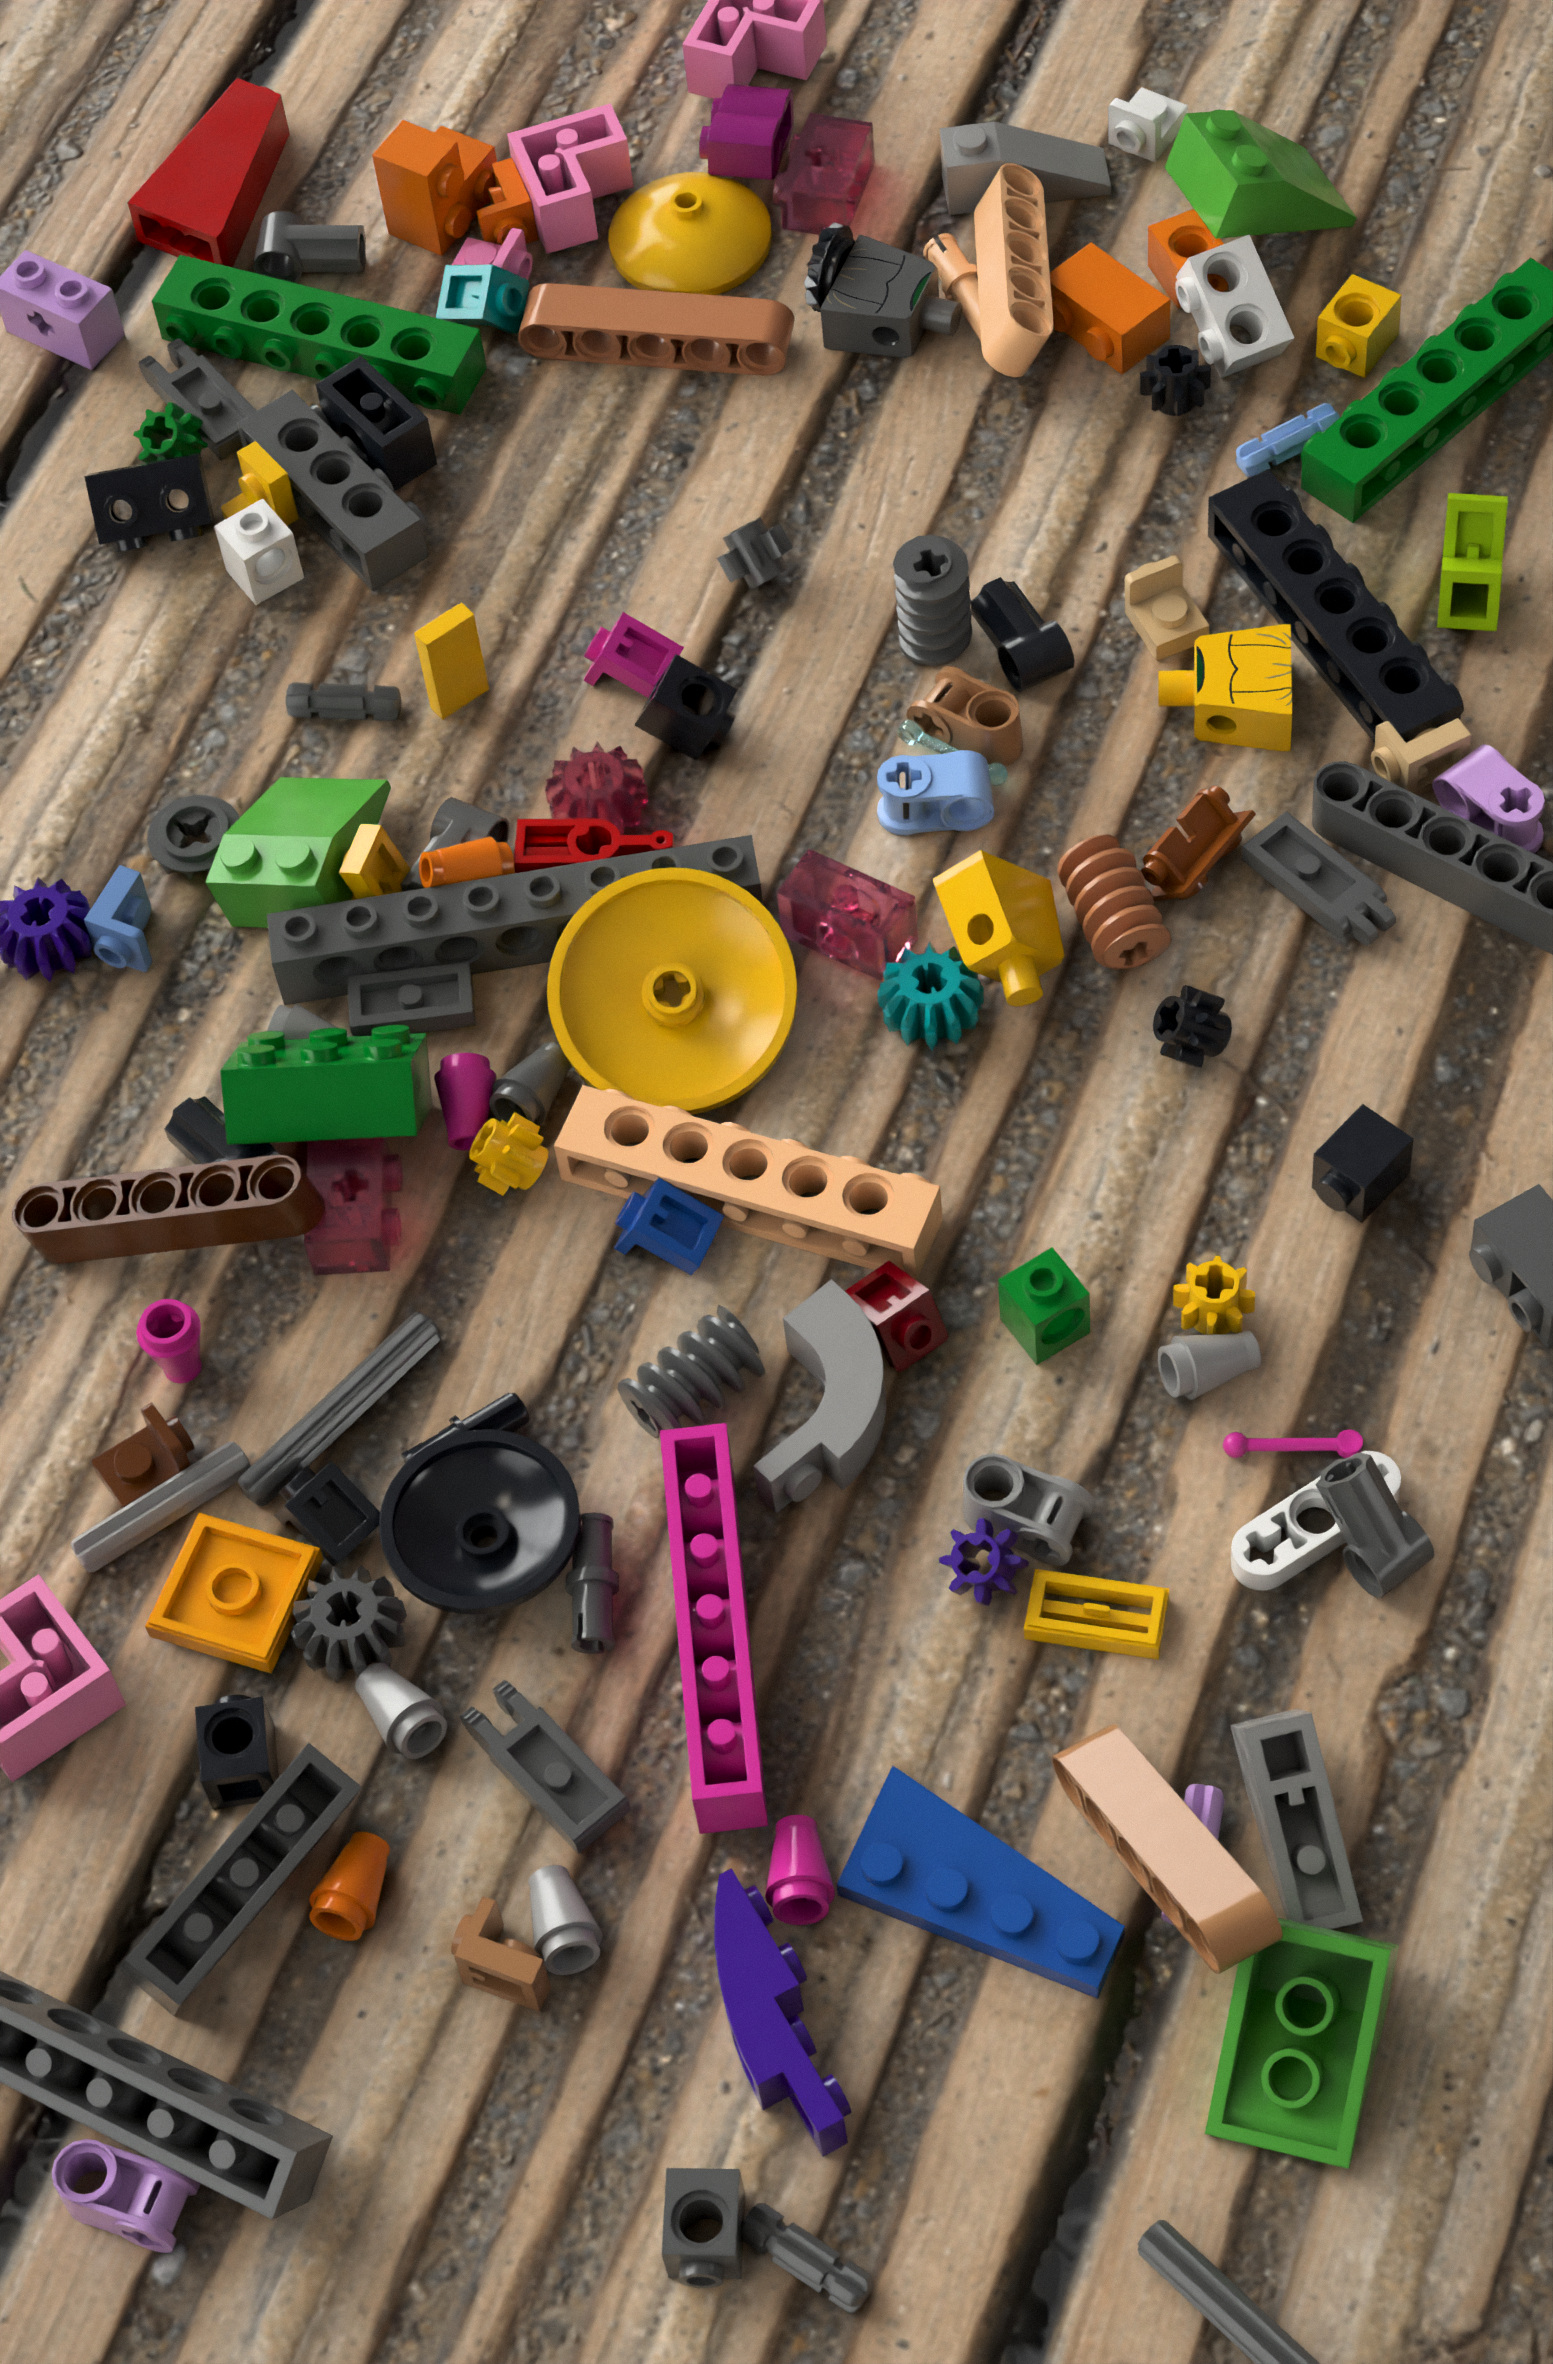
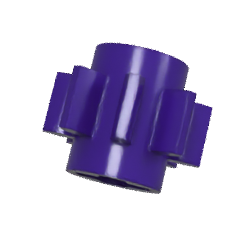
[939,1518,1029,1606]

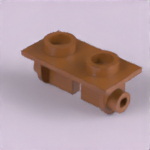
[1141,786,1256,901]

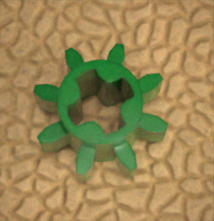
[133,402,208,463]

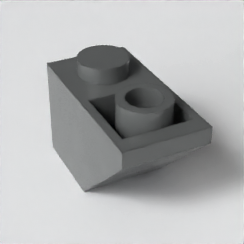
[1469,1184,1553,1348]

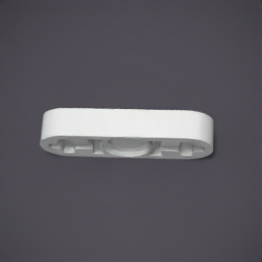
[1231,1451,1401,1591]

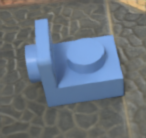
[84,865,153,972]

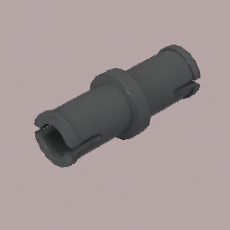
[566,1512,619,1654]

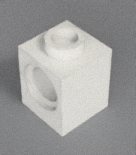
[214,499,304,605]

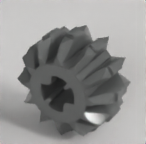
[291,1565,407,1684]

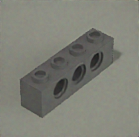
[237,389,429,591]
[120,1742,362,2016]

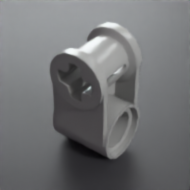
[962,1453,1096,1566]

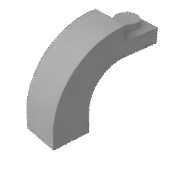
[753,1279,886,1513]

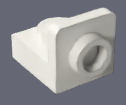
[1108,87,1188,162]

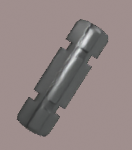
[285,682,402,721]
[741,2203,874,2313]

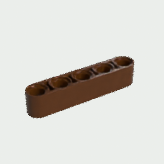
[12,1155,325,1264]

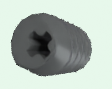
[893,535,972,666]
[617,1305,765,1438]

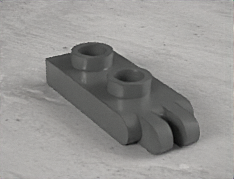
[1242,811,1396,946]

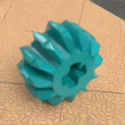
[877,941,984,1051]

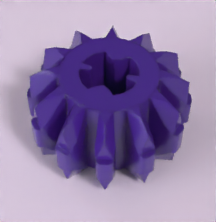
[0,877,92,982]

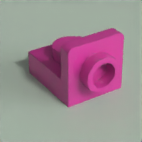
[583,612,684,698]

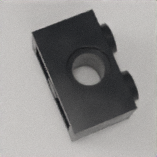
[315,356,437,491]

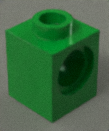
[998,1247,1090,1365]

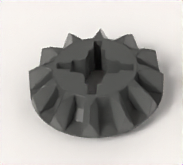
[147,795,240,880]

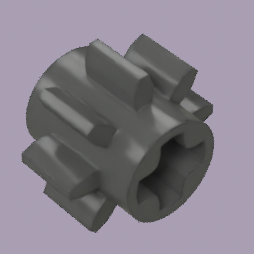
[717,517,793,589]

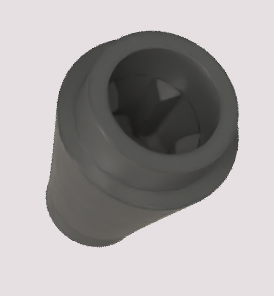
[489,1042,572,1125]

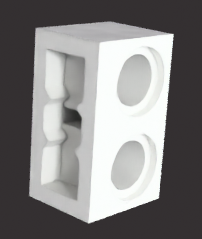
[1175,235,1295,378]

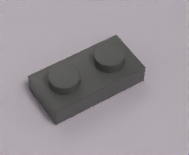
[347,962,476,1036]

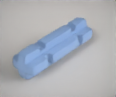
[1235,403,1340,477]

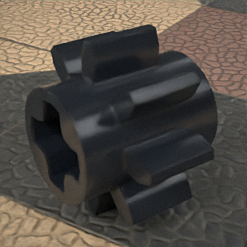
[1140,345,1211,416]
[1153,985,1232,1068]

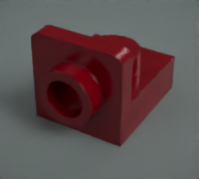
[845,1261,948,1372]

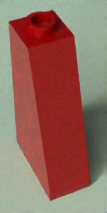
[127,78,290,268]

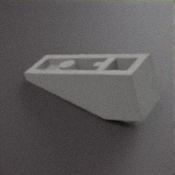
[940,122,1111,215]
[1230,1709,1363,1930]

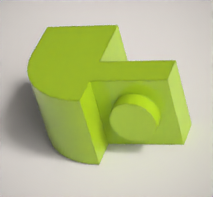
[1437,493,1508,631]

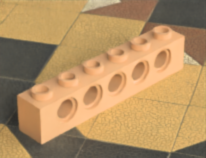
[554,1085,943,1280]

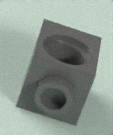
[661,2168,745,2288]

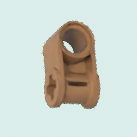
[906,666,1023,769]

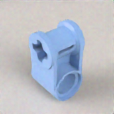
[877,750,995,835]

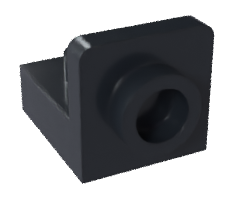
[274,1461,380,1566]

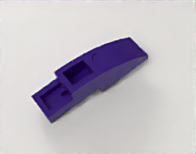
[714,1868,852,2157]

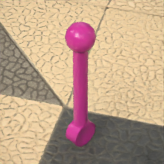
[1223,1429,1363,1458]

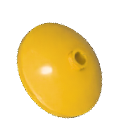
[608,172,772,295]

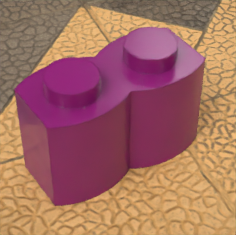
[699,84,794,180]

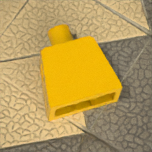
[933,850,1065,1007]

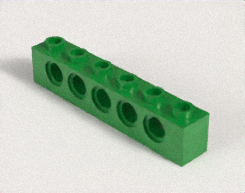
[152,255,487,415]
[1301,257,1553,523]

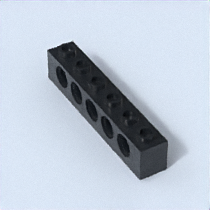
[1208,469,1464,743]

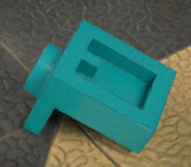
[436,264,529,333]

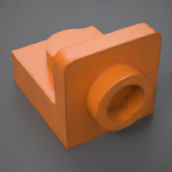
[477,157,539,245]

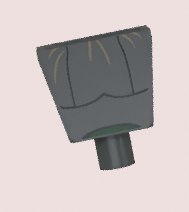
[820,235,962,358]

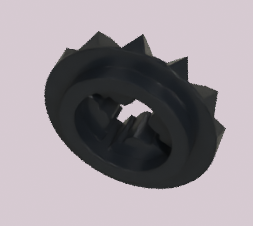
[804,222,855,312]

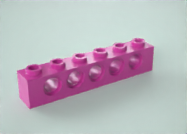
[660,1423,769,1834]

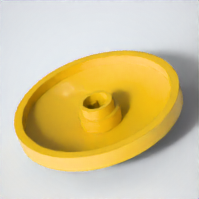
[547,867,798,1115]

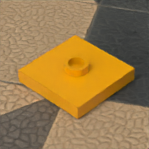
[145,1513,324,1674]

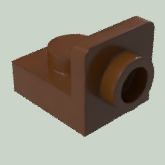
[91,1402,195,1509]

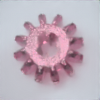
[545,741,649,835]

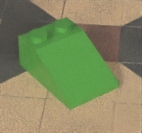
[1165,109,1357,239]
[205,777,391,928]
[1205,1918,1399,2169]

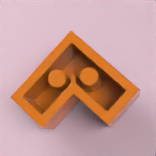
[372,120,497,256]

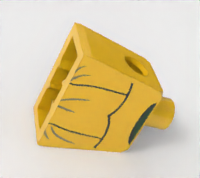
[1158,624,1292,751]

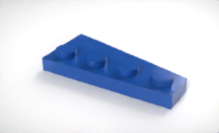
[836,1765,1125,1999]

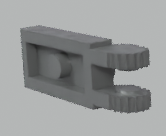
[138,338,257,460]
[460,1680,631,1854]

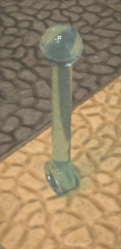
[897,720,1008,786]

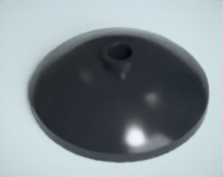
[379,1429,581,1615]

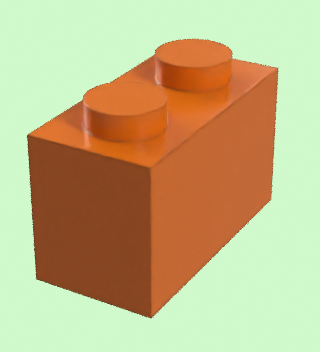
[1050,242,1171,375]

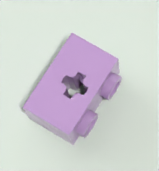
[0,250,125,370]

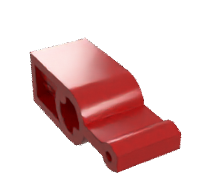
[514,818,675,873]

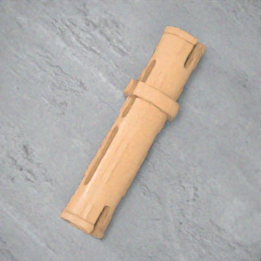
[923,233,981,341]

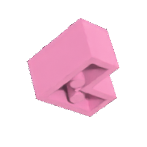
[682,0,827,99]
[507,103,634,254]
[0,1574,126,1783]

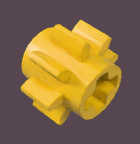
[469,1112,548,1196]
[1173,1256,1256,1335]

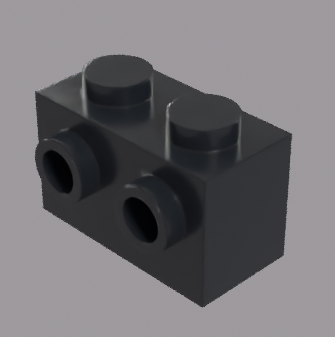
[84,453,215,552]

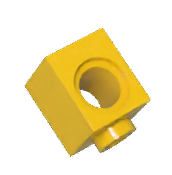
[1316,274,1402,378]

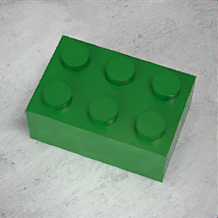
[220,1025,432,1145]

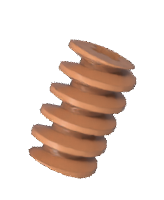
[1057,834,1171,970]

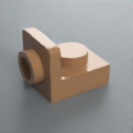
[451,1896,551,2012]

